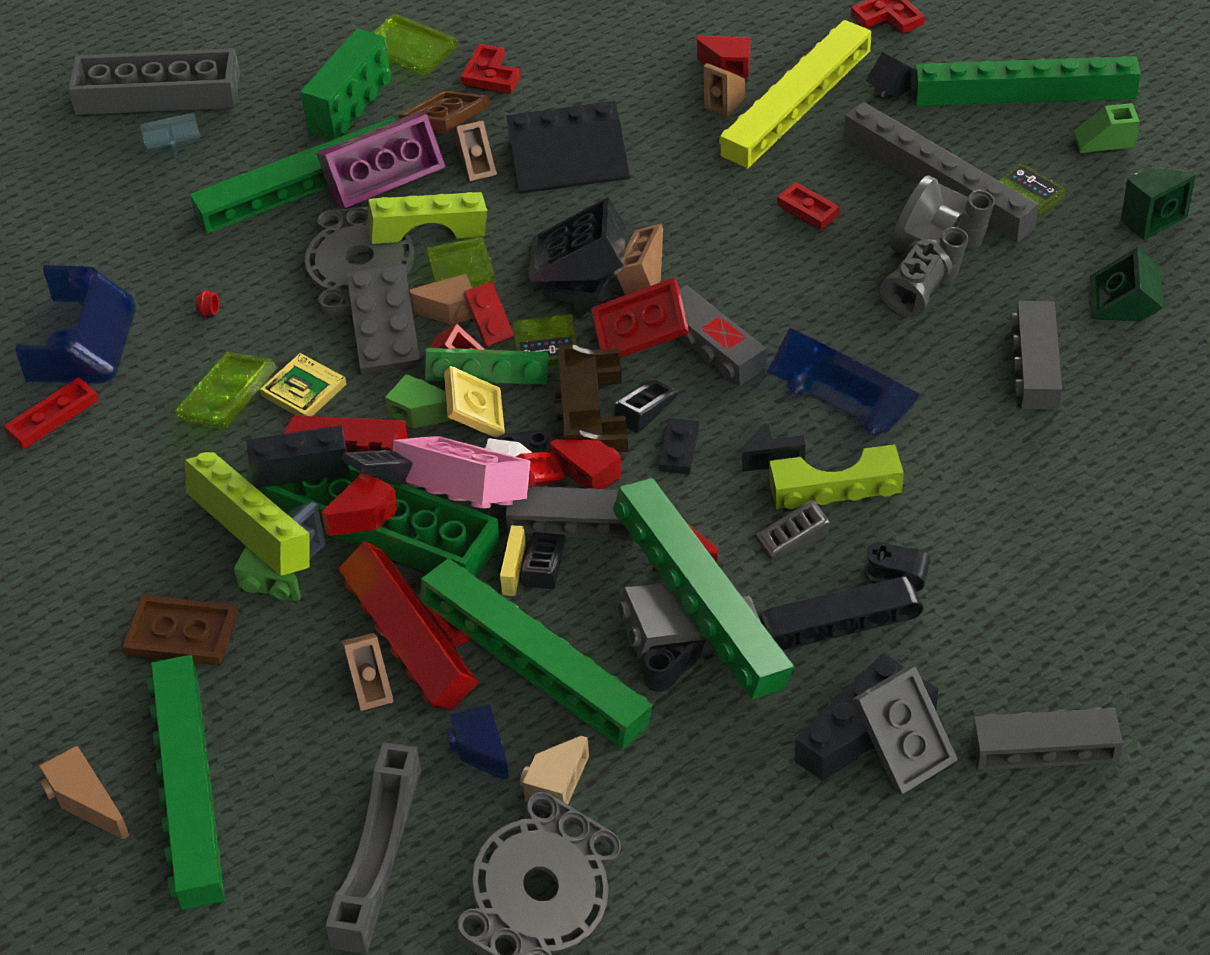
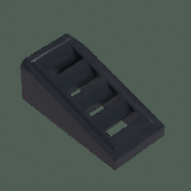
[614,379,678,433]
[341,450,412,485]
[521,532,566,589]

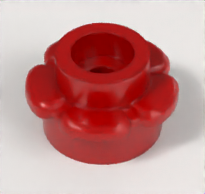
[195,290,219,318]

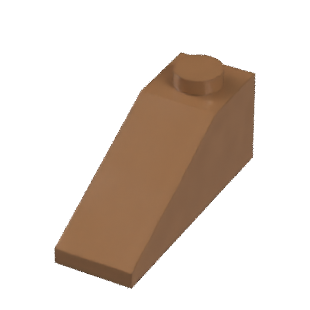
[616,224,663,295]
[39,746,129,840]

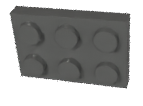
[853,666,958,794]

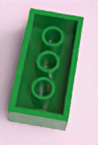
[300,28,391,140]

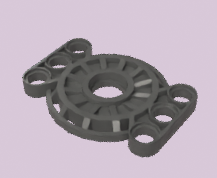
[305,206,415,317]
[454,792,621,955]

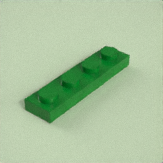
[424,348,549,385]

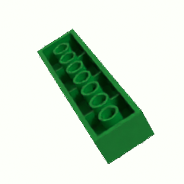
[245,465,500,578]

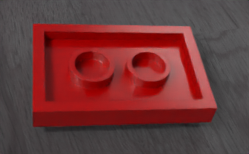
[592,277,689,358]

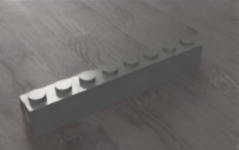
[844,102,1039,243]

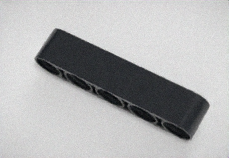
[758,577,924,651]

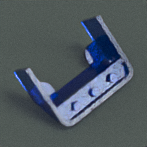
[15,265,136,384]
[767,328,920,436]

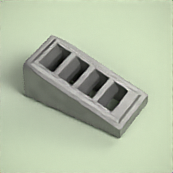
[756,501,829,560]

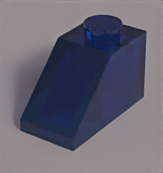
[446,704,509,780]

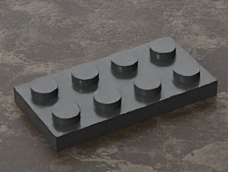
[346,264,421,374]

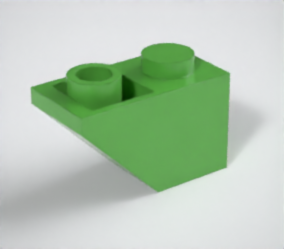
[1073,103,1140,153]
[385,374,453,428]
[234,546,301,602]

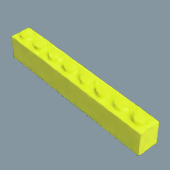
[719,20,871,168]

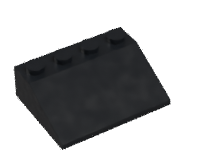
[506,101,630,194]
[528,197,625,282]

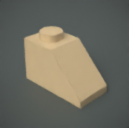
[520,736,589,808]

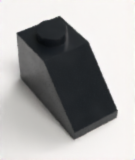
[866,52,916,98]

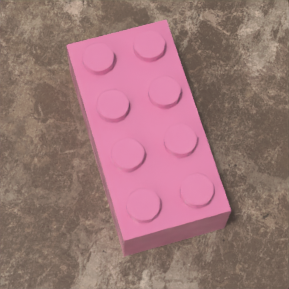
[392,436,530,508]

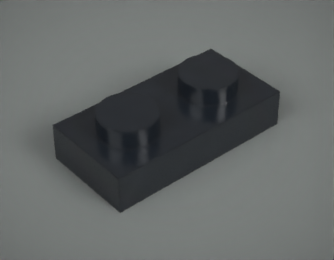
[659,418,699,474]

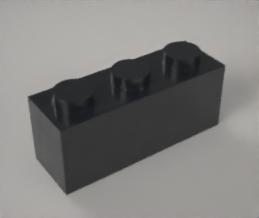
[246,425,350,488]

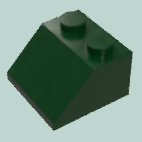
[1120,167,1196,240]
[1090,247,1163,321]

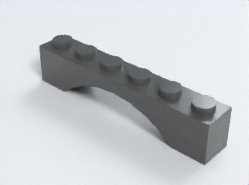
[325,742,421,954]

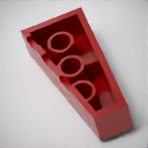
[283,416,408,452]

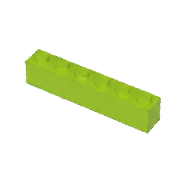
[185,452,310,576]

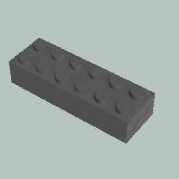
[68,48,240,115]

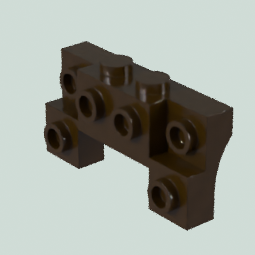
[554,344,629,452]

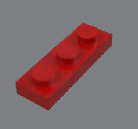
[4,377,99,449]

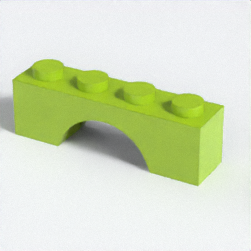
[367,192,487,244]
[769,444,903,509]

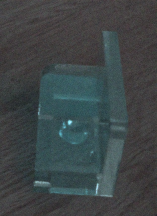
[140,113,200,158]

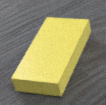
[500,525,526,596]

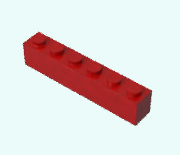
[338,541,479,711]

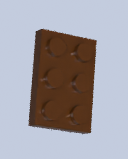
[399,90,490,133]
[122,595,239,666]

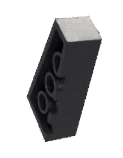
[795,652,939,781]

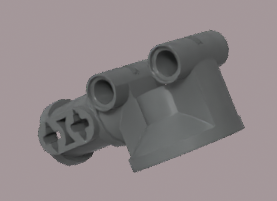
[880,175,995,317]

